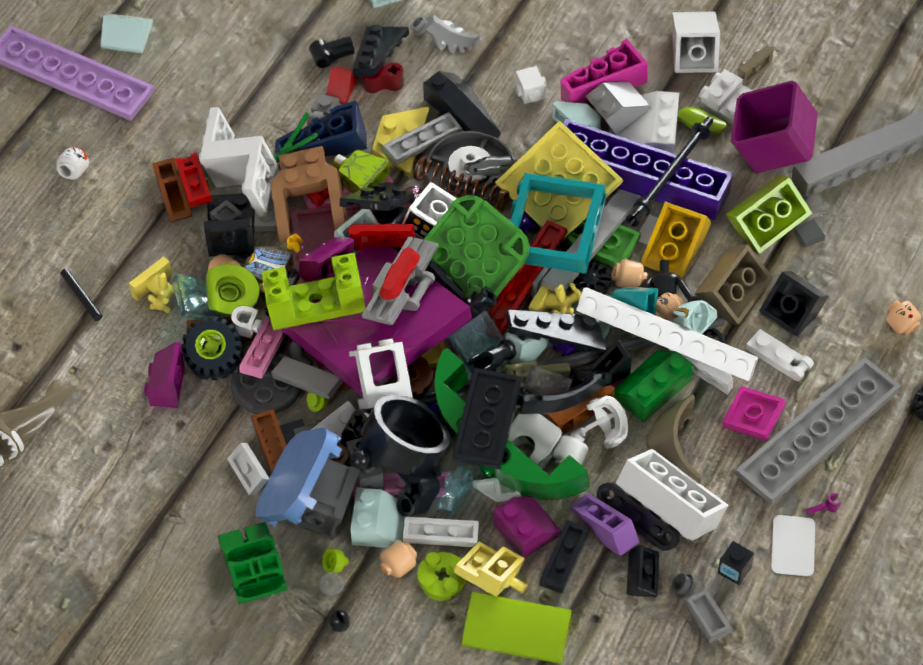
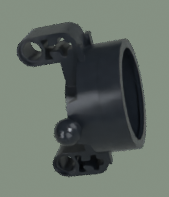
[341,395,450,517]

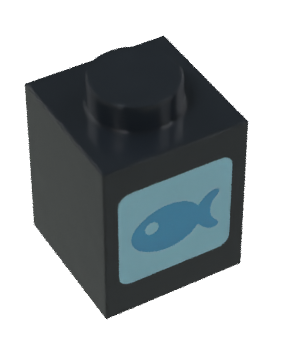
[718,541,754,585]

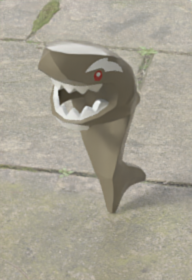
[0,380,76,470]

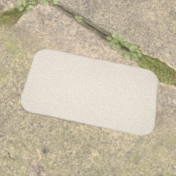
[771,515,815,576]

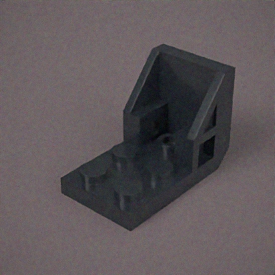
[204,193,255,257]

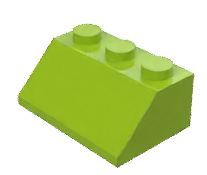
[726,174,812,254]

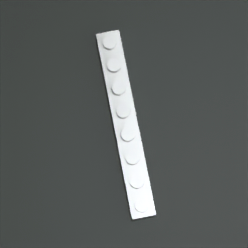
[576,287,759,381]

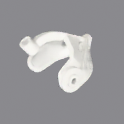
[572,396,628,449]

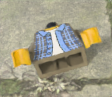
[236,234,303,295]

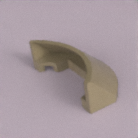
[648,395,701,484]

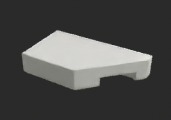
[472,478,521,502]

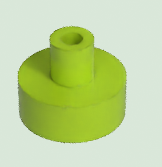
[322,548,349,574]

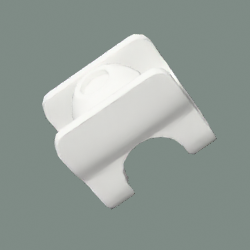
[508,413,562,470]

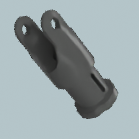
[464,153,517,177]

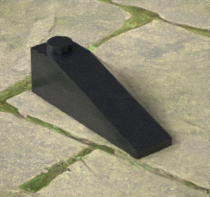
[423,71,501,138]

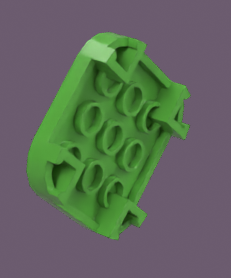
[423,195,530,300]

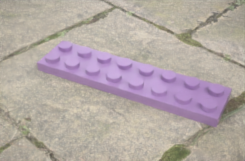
[0,25,155,121]

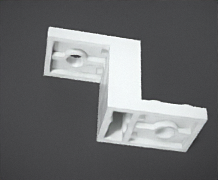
[199,107,277,217]

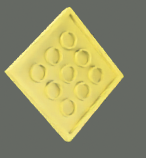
[495,121,623,239]

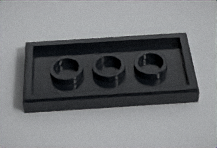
[452,368,522,470]

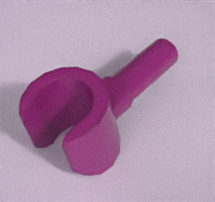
[806,493,842,515]

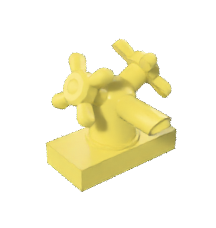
[129,256,186,313]
[528,283,582,314]

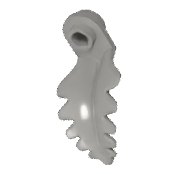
[411,15,483,53]

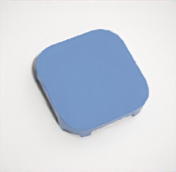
[255,427,342,527]

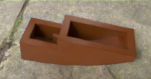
[152,158,192,222]

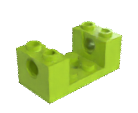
[262,253,366,330]

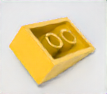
[640,202,711,279]

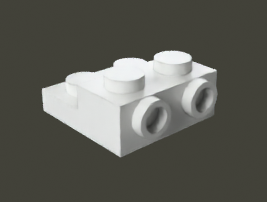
[699,70,753,125]

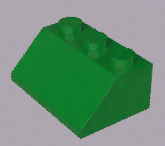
[614,350,694,423]

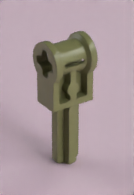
[501,361,571,387]

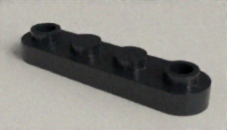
[596,482,680,551]

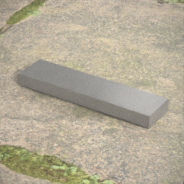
[381,112,462,166]

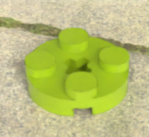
[417,552,467,601]

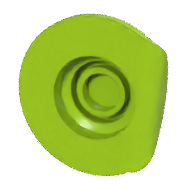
[206,264,259,316]

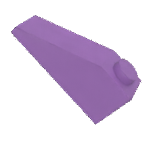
[570,493,639,556]

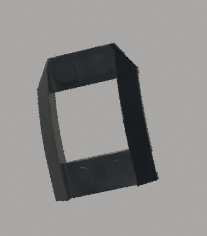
[516,368,612,414]

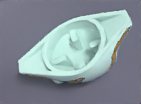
[673,300,717,334]

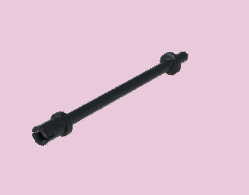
[626,117,714,227]

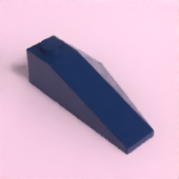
[275,100,367,156]

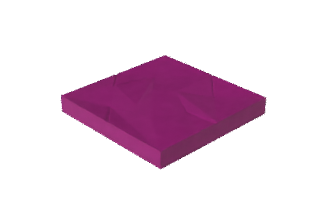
[281,247,472,397]

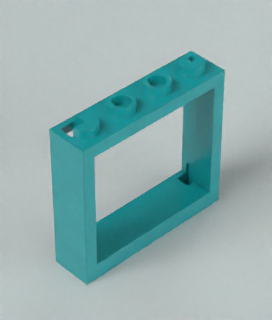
[508,173,606,274]

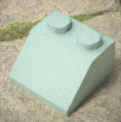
[350,488,405,548]

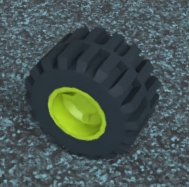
[181,316,243,380]

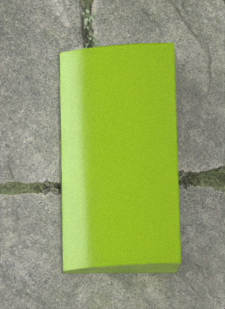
[462,592,572,664]

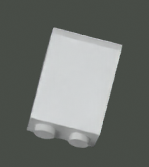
[672,12,720,73]

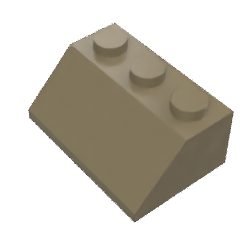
[694,244,773,325]

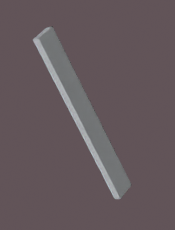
[542,189,643,292]

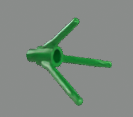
[273,112,318,163]

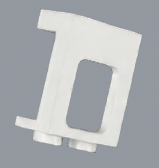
[349,338,413,409]

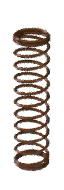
[413,157,510,213]

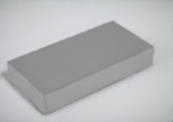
[684,589,732,643]

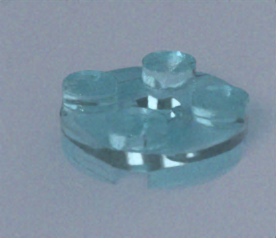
[438,465,473,515]

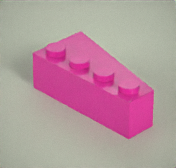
[560,38,648,105]

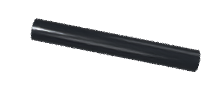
[60,268,103,321]

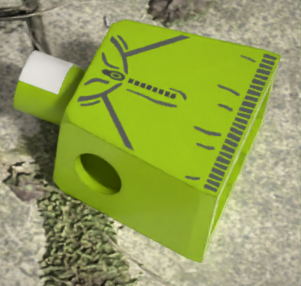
[333,150,390,193]

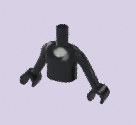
[642,259,701,302]

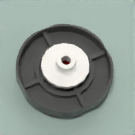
[426,131,512,205]

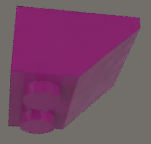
[298,238,354,282]
[144,342,185,408]
[493,497,561,558]

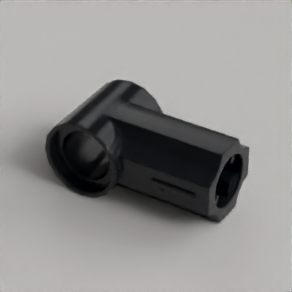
[309,36,355,68]

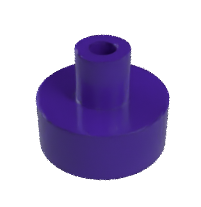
[519,211,536,233]

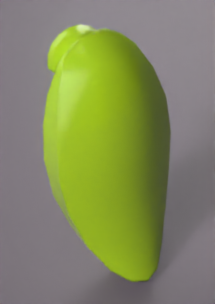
[677,107,727,134]

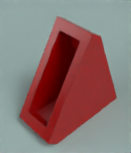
[326,66,359,104]

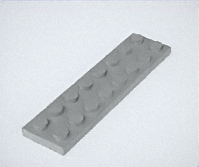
[735,358,901,505]

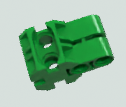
[218,522,287,605]

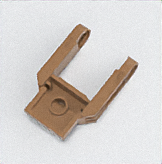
[270,146,347,244]

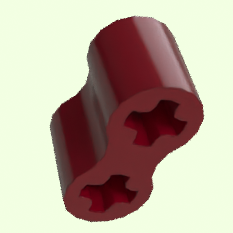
[363,62,404,93]

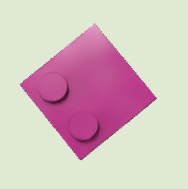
[722,386,786,441]

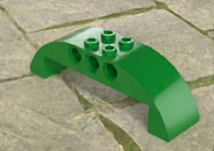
[435,348,590,500]

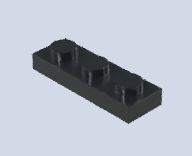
[539,520,590,594]

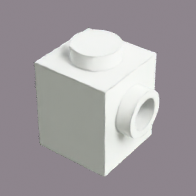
[514,66,547,104]

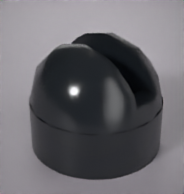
[329,609,350,632]

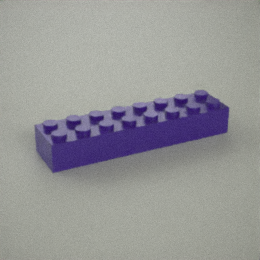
[563,119,734,221]

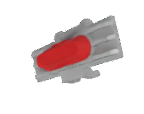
[362,236,439,325]

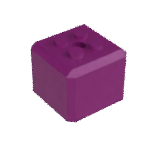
[731,80,818,174]

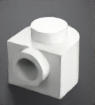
[231,306,262,338]

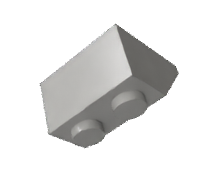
[586,81,651,135]

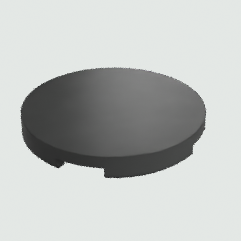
[231,353,301,414]

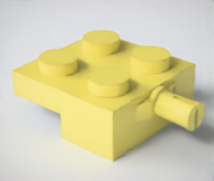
[454,541,527,597]

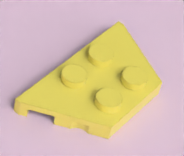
[372,107,430,177]

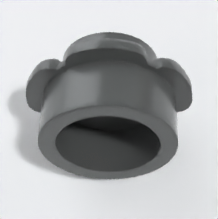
[672,573,695,598]

